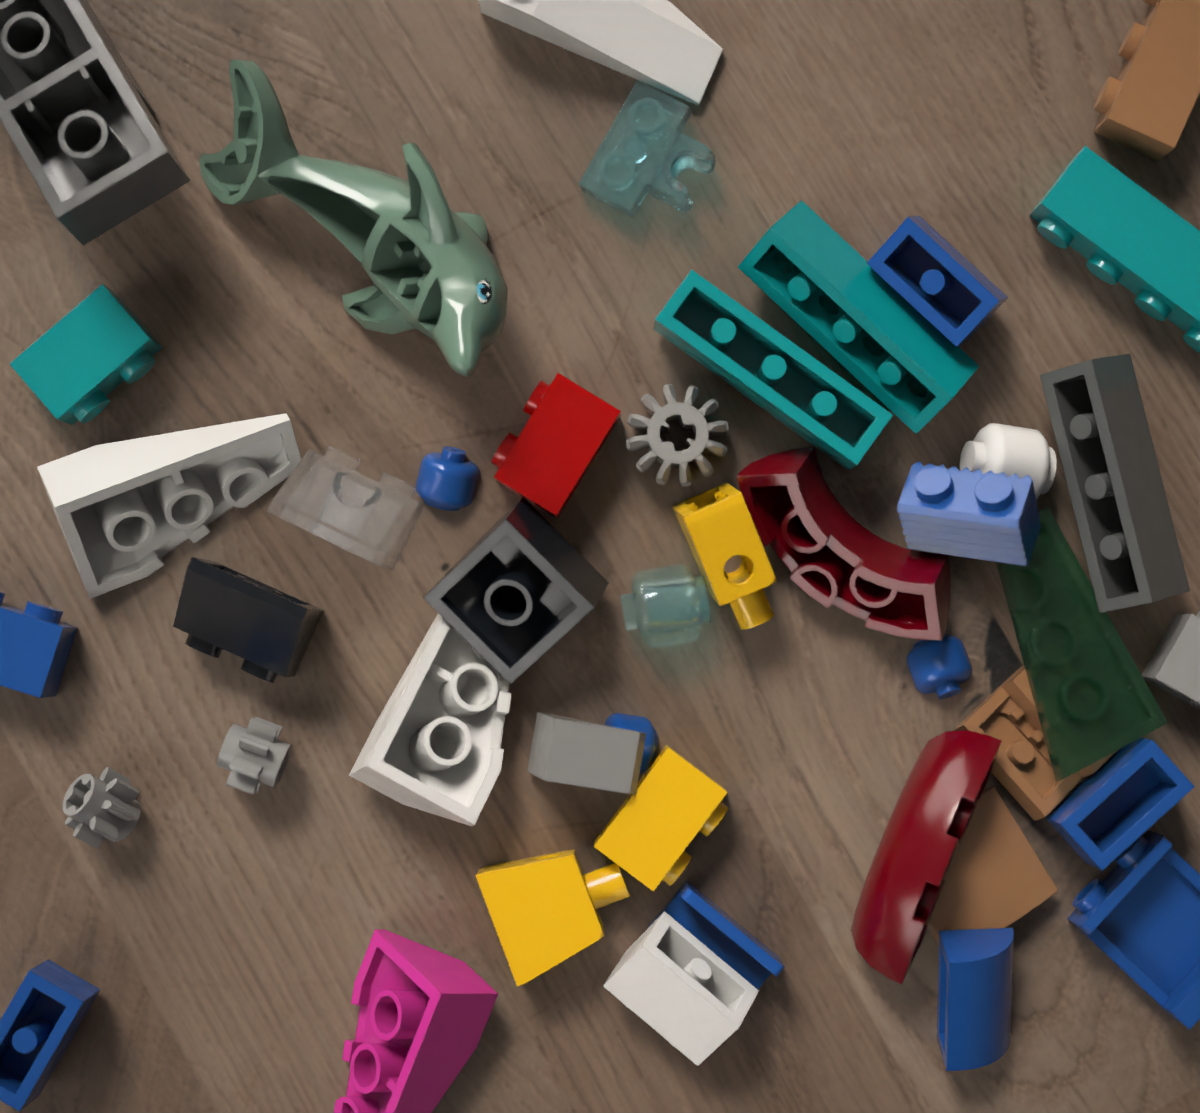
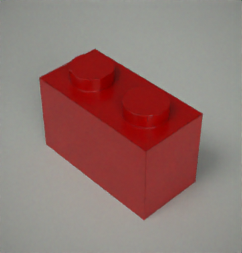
[491,373,621,519]

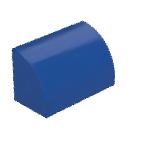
[937,928,1014,1071]

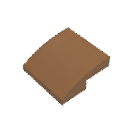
[953,643,1132,821]
[927,787,1058,946]

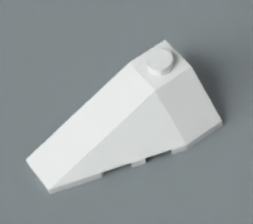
[478,0,723,106]
[37,413,303,599]
[349,613,511,826]

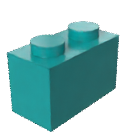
[9,284,163,425]

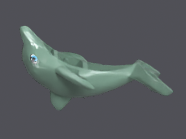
[199,60,508,377]

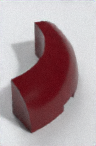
[737,447,951,640]
[851,730,1002,984]

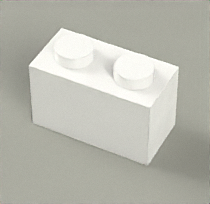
[603,911,759,1066]

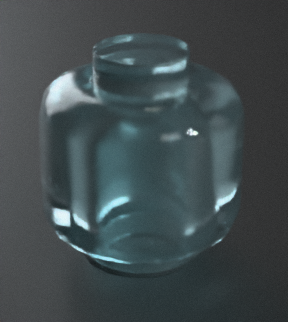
[620,563,711,648]

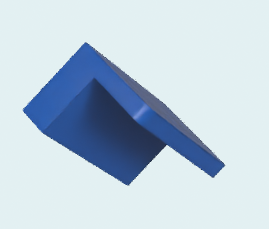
[648,880,785,989]

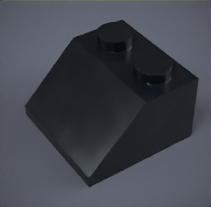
[424,497,609,684]
[173,557,324,683]

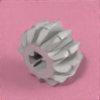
[626,384,729,487]

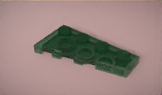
[996,507,1168,781]

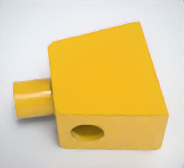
[672,482,776,630]
[476,849,630,987]

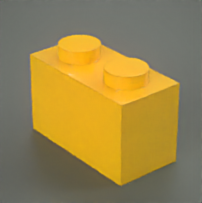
[594,744,729,892]

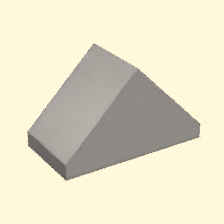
[527,712,646,794]

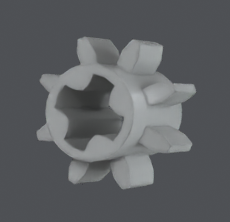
[217,717,292,795]
[63,767,141,849]

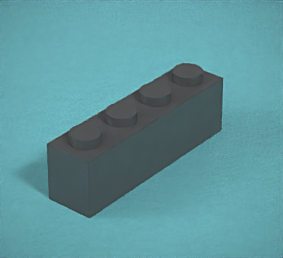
[1040,354,1190,613]

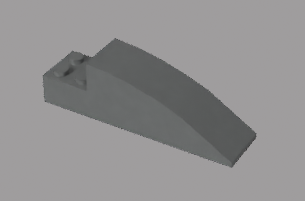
[0,0,190,245]

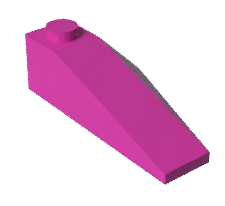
[333,929,498,1113]

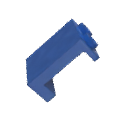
[1067,830,1200,1030]

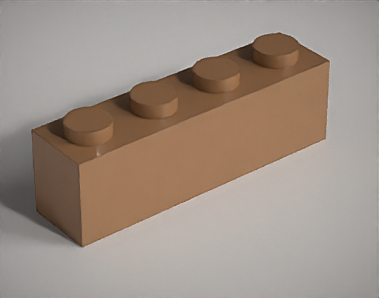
[1093,0,1200,162]

